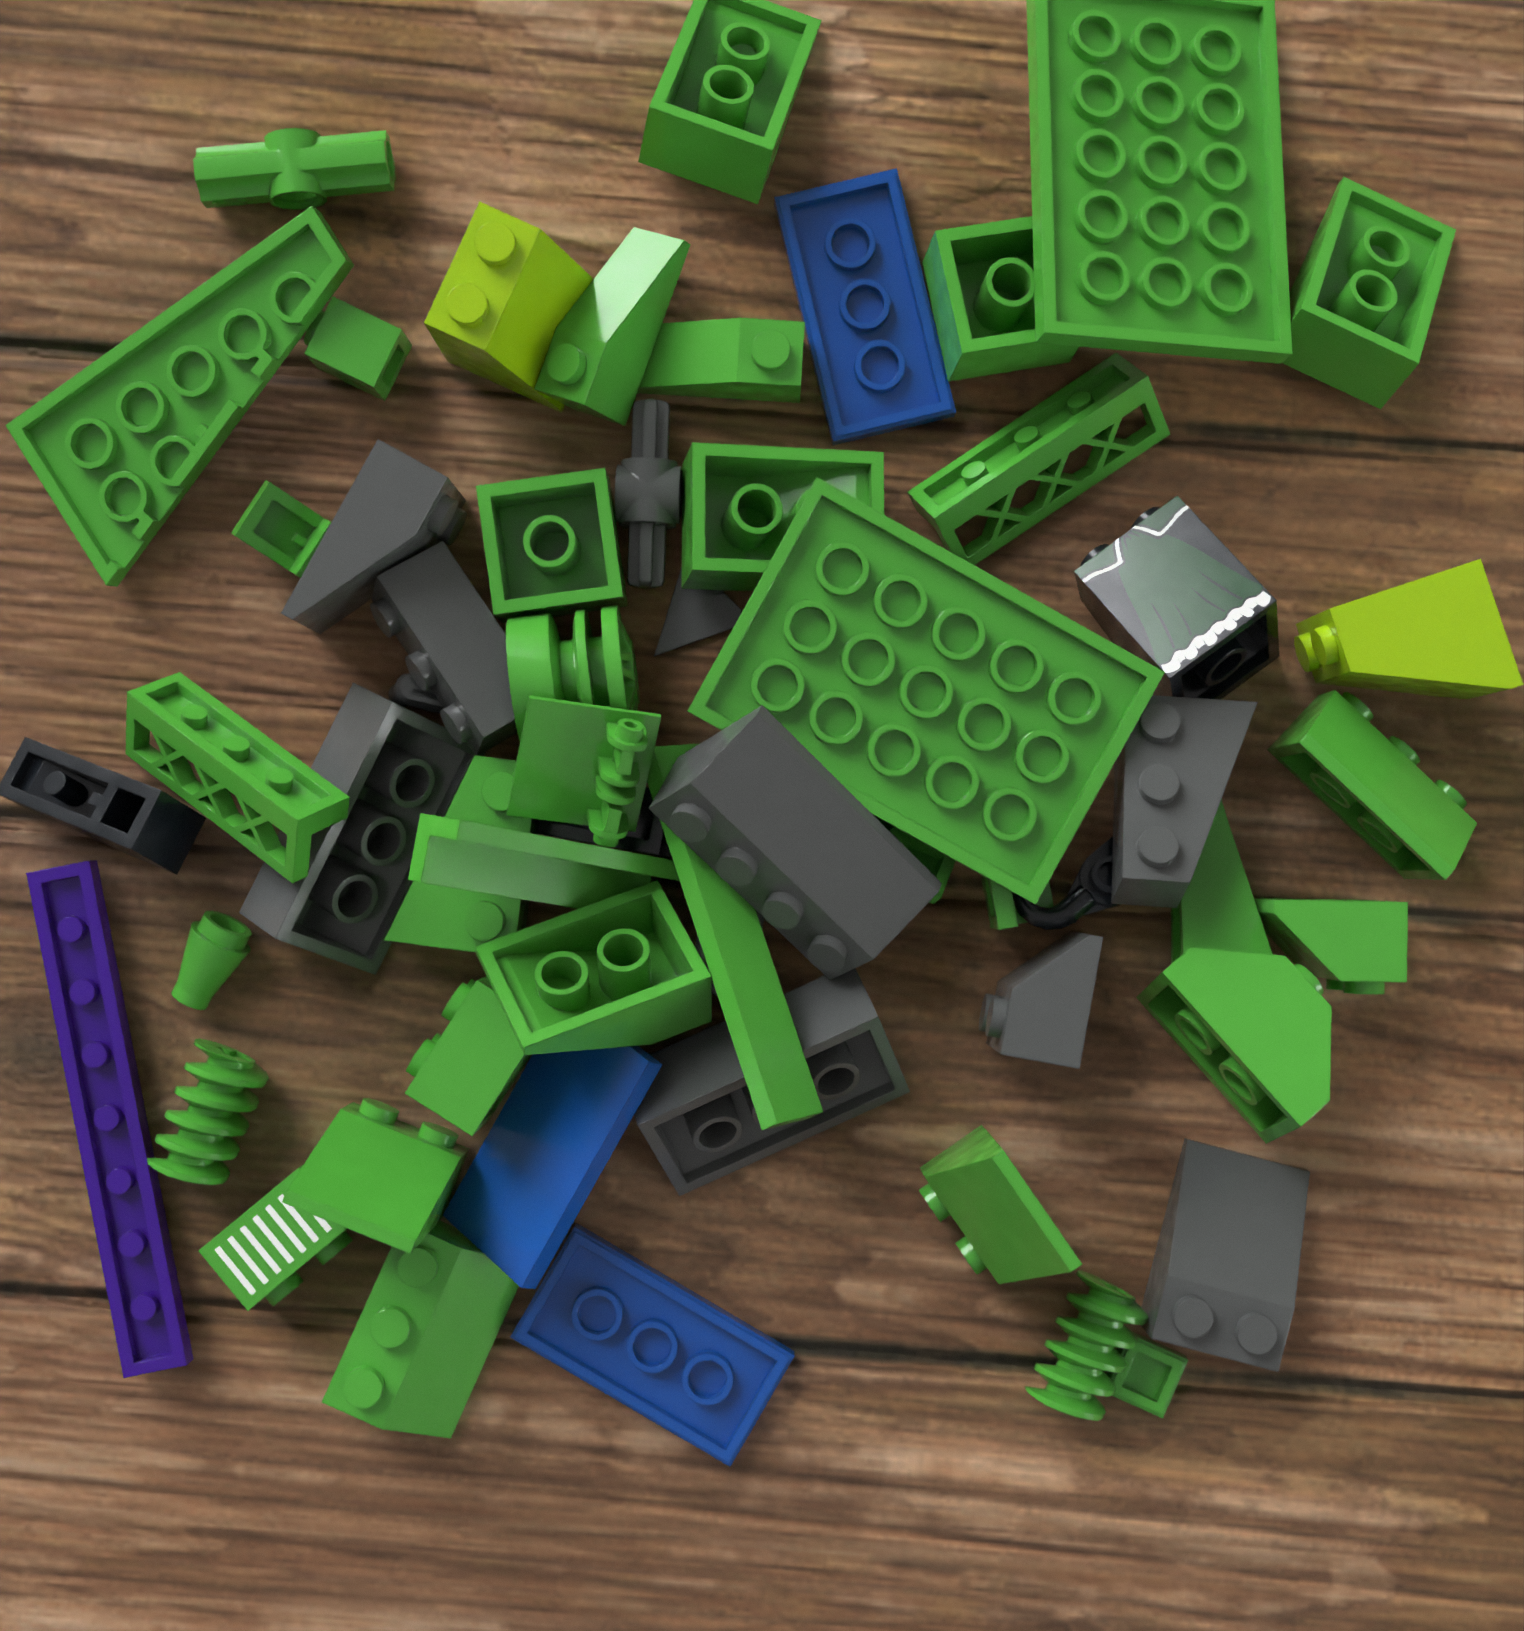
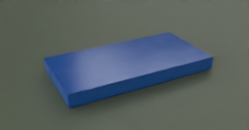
[774,168,956,446]
[443,1046,662,1289]
[510,1223,795,1467]

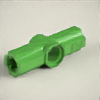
[193,128,396,210]

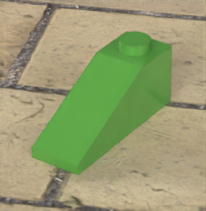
[534,227,691,426]
[637,318,805,403]

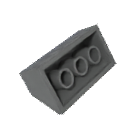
[239,683,486,975]
[649,705,942,980]
[634,968,910,1196]

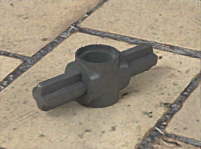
[615,399,682,589]

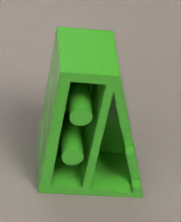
[384,755,539,953]

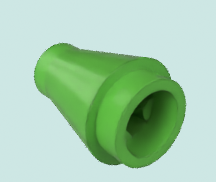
[171,911,252,1010]

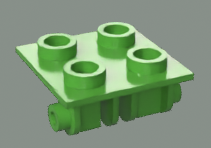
[506,695,661,848]

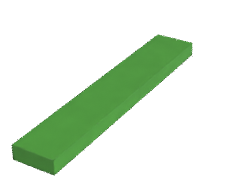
[647,744,823,1130]

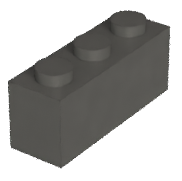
[370,541,517,756]

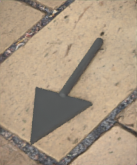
[654,567,743,657]

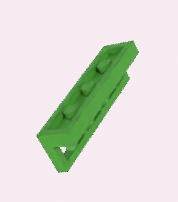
[907,353,1170,565]
[125,672,350,884]
[408,813,680,909]

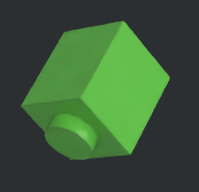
[304,296,412,401]

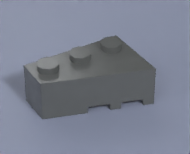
[1111,695,1257,908]

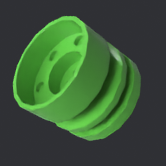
[506,605,640,741]

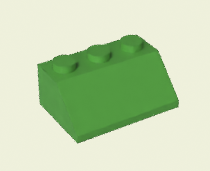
[1267,690,1477,880]
[322,1221,519,1438]

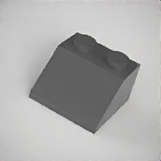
[979,931,1103,1069]

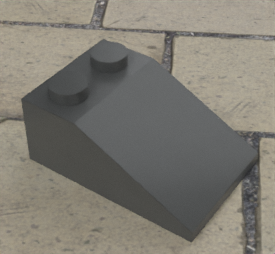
[281,439,467,634]
[1140,1138,1310,1372]

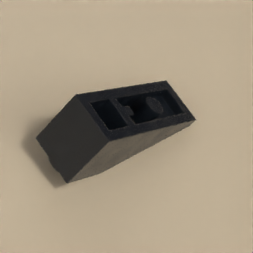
[0,737,206,875]

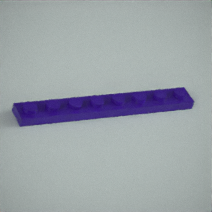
[26,860,194,1378]

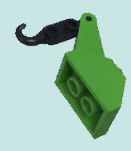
[1012,799,1332,1144]

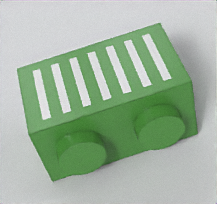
[199,1164,353,1311]

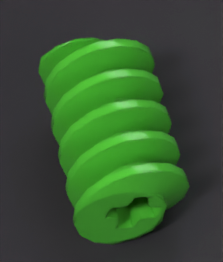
[146,1038,269,1185]
[1025,1270,1149,1421]

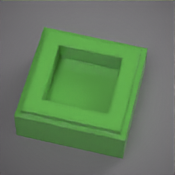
[1107,1331,1188,1418]

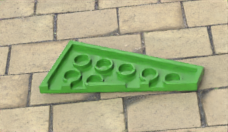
[5,206,355,587]

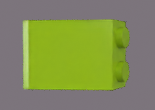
[424,201,593,413]
[1294,559,1523,699]

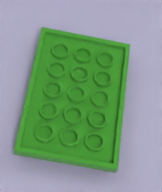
[1026,0,1293,364]
[687,477,1165,904]

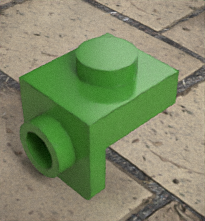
[231,480,331,578]

